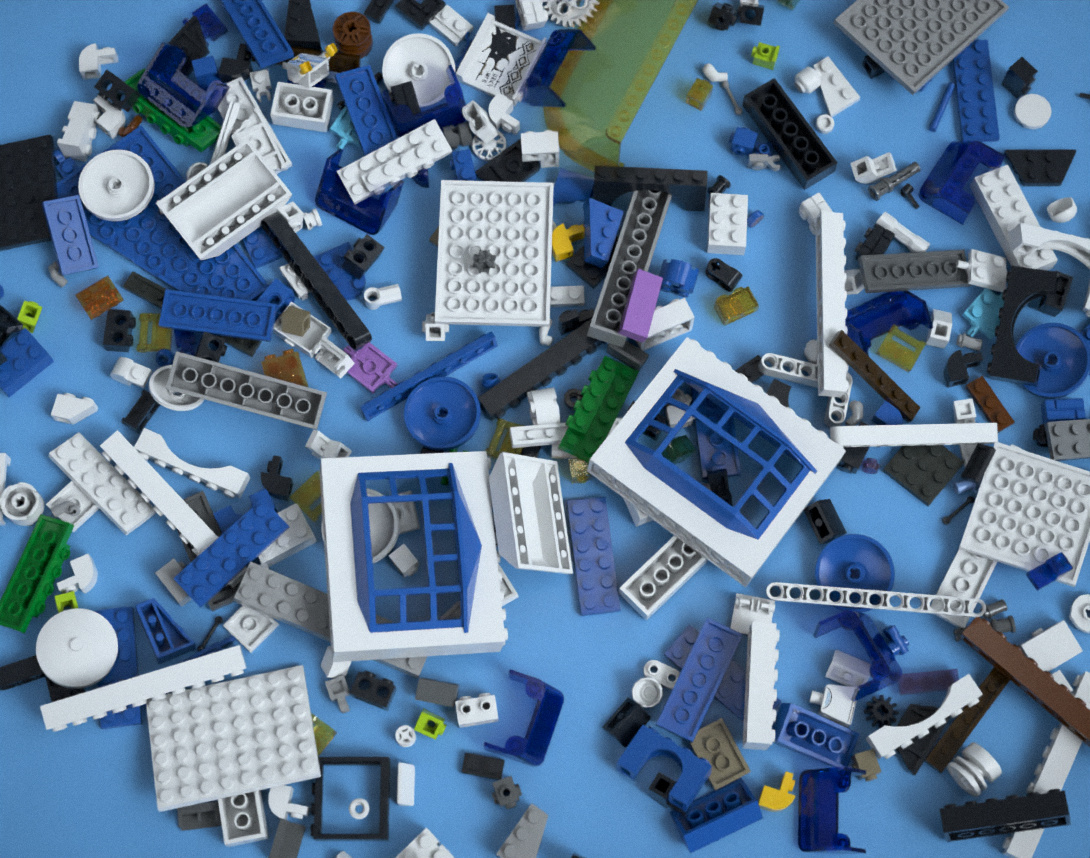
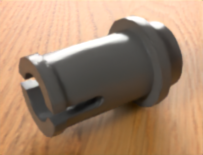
[980,599,1008,619]

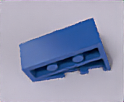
[583,198,624,268]

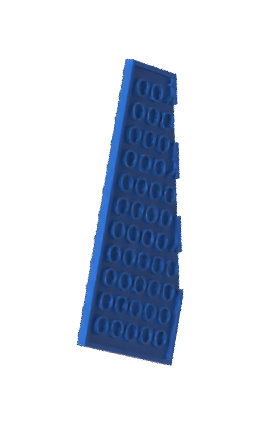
[57,125,269,301]

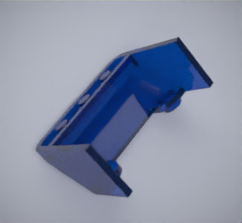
[525,29,596,107]
[382,64,466,138]
[315,148,404,235]
[845,291,933,356]
[813,610,902,702]
[483,669,564,767]
[798,766,866,854]

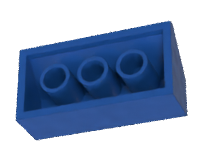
[669,778,763,853]

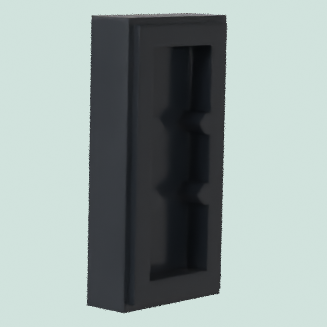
[961,443,996,484]

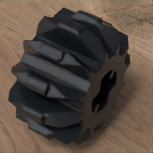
[864,695,899,729]

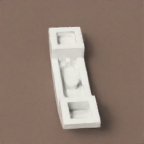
[953,398,977,467]

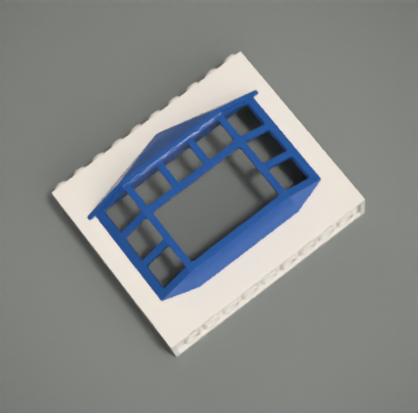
[587,337,846,588]
[319,451,508,662]

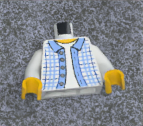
[283,43,338,88]

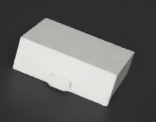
[273,302,332,358]
[1018,620,1083,672]

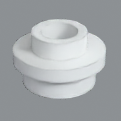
[349,798,369,819]

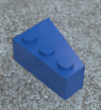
[135,598,196,665]

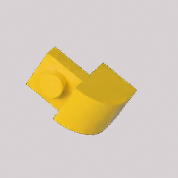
[552,223,585,262]
[758,771,795,812]

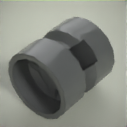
[442,121,473,149]

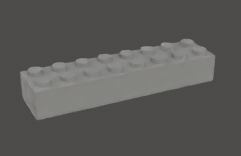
[166,351,327,430]

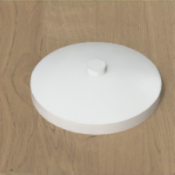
[382,34,455,108]
[78,150,154,221]
[321,488,400,564]
[36,608,118,688]

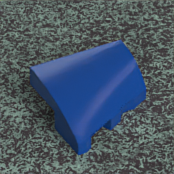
[553,168,594,206]

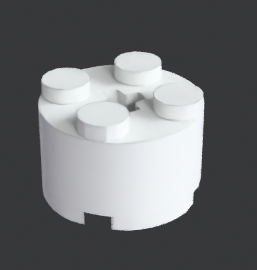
[527,387,560,425]
[0,482,45,526]

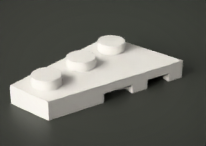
[813,57,860,117]

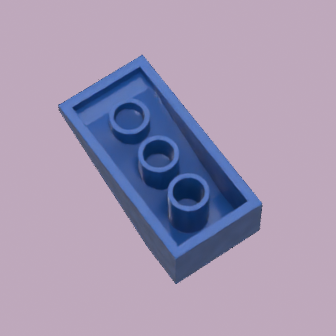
[772,703,860,771]

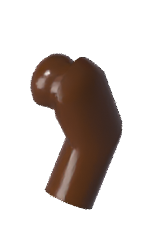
[118,115,143,137]

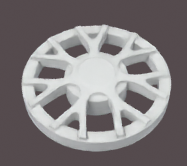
[472,131,506,161]

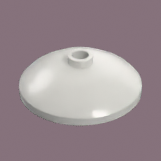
[149,365,205,411]

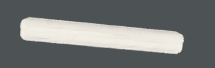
[210,102,240,165]

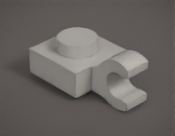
[748,154,780,171]
[325,675,350,714]

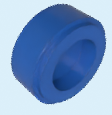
[747,210,764,228]

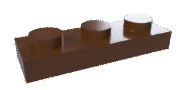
[965,376,1015,433]

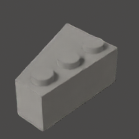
[496,803,548,858]

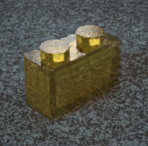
[714,286,759,326]

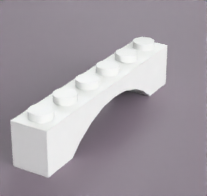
[1009,223,1090,269]
[134,428,250,499]
[866,674,983,759]

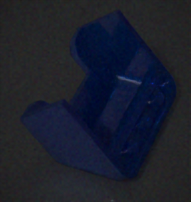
[137,43,230,128]
[918,141,1006,225]

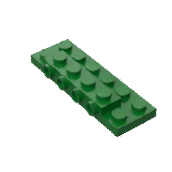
[124,68,222,152]
[558,356,639,463]
[0,514,74,634]

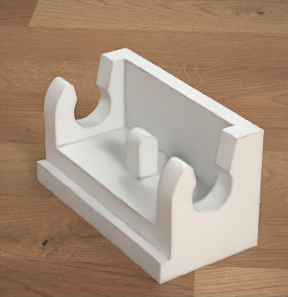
[312,336,355,379]

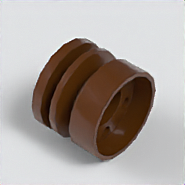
[332,11,373,59]

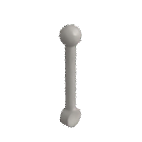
[722,81,742,115]

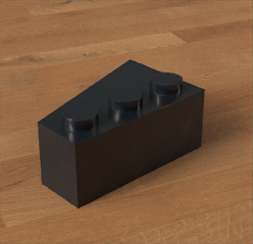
[284,0,322,50]

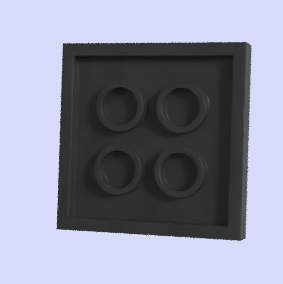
[882,445,964,506]

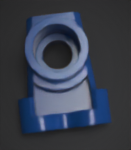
[882,625,909,657]

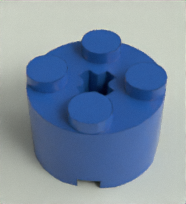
[659,259,699,298]

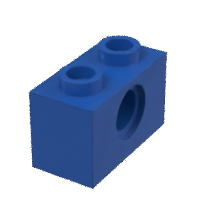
[257,278,295,323]

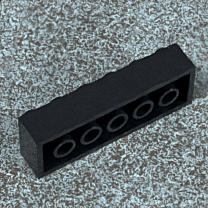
[742,78,838,190]
[940,789,1071,842]

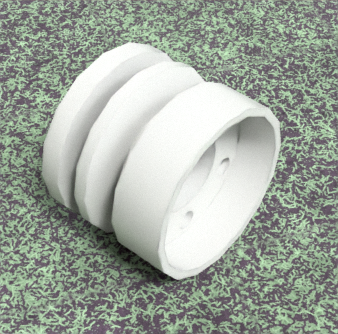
[947,742,1002,797]

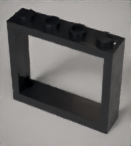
[310,757,390,841]

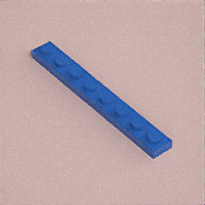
[360,331,498,421]

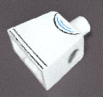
[809,685,859,728]

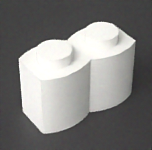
[462,100,497,143]

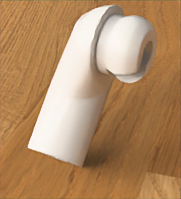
[703,63,728,82]
[539,319,553,346]

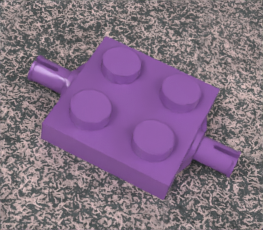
[343,342,398,394]

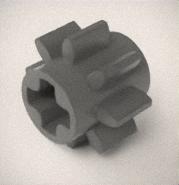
[473,249,496,273]

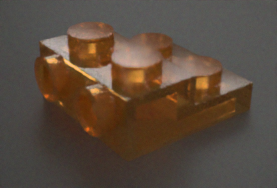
[76,275,124,320]
[261,348,309,387]

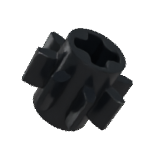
[1033,424,1048,447]

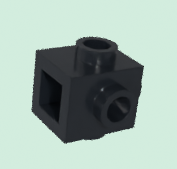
[707,2,738,31]

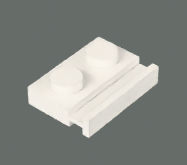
[429,5,474,47]

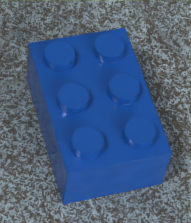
[0,328,54,397]

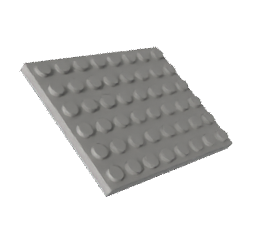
[834,0,1009,95]

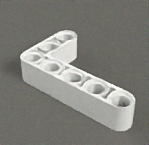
[758,353,852,428]

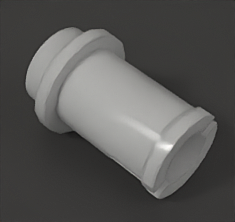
[956,333,982,351]

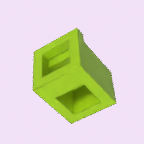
[751,42,780,70]
[17,300,42,333]
[54,591,78,613]
[414,708,446,740]

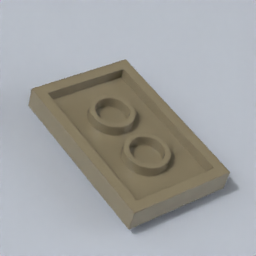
[688,718,751,791]

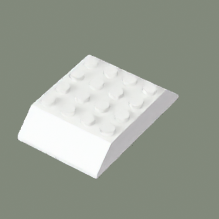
[156,139,292,260]
[489,452,573,574]

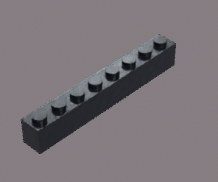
[478,318,607,421]

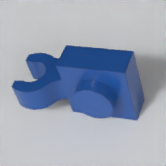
[54,149,79,179]

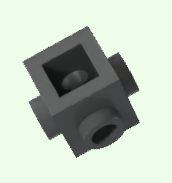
[491,776,522,810]

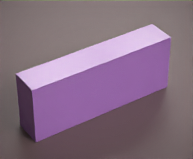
[618,269,663,343]

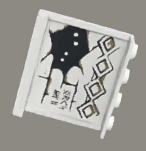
[456,13,548,107]

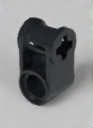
[706,258,743,292]

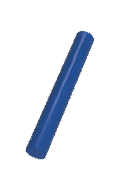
[929,83,955,132]

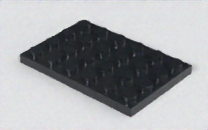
[0,134,58,251]

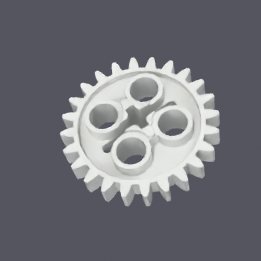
[543,0,600,28]

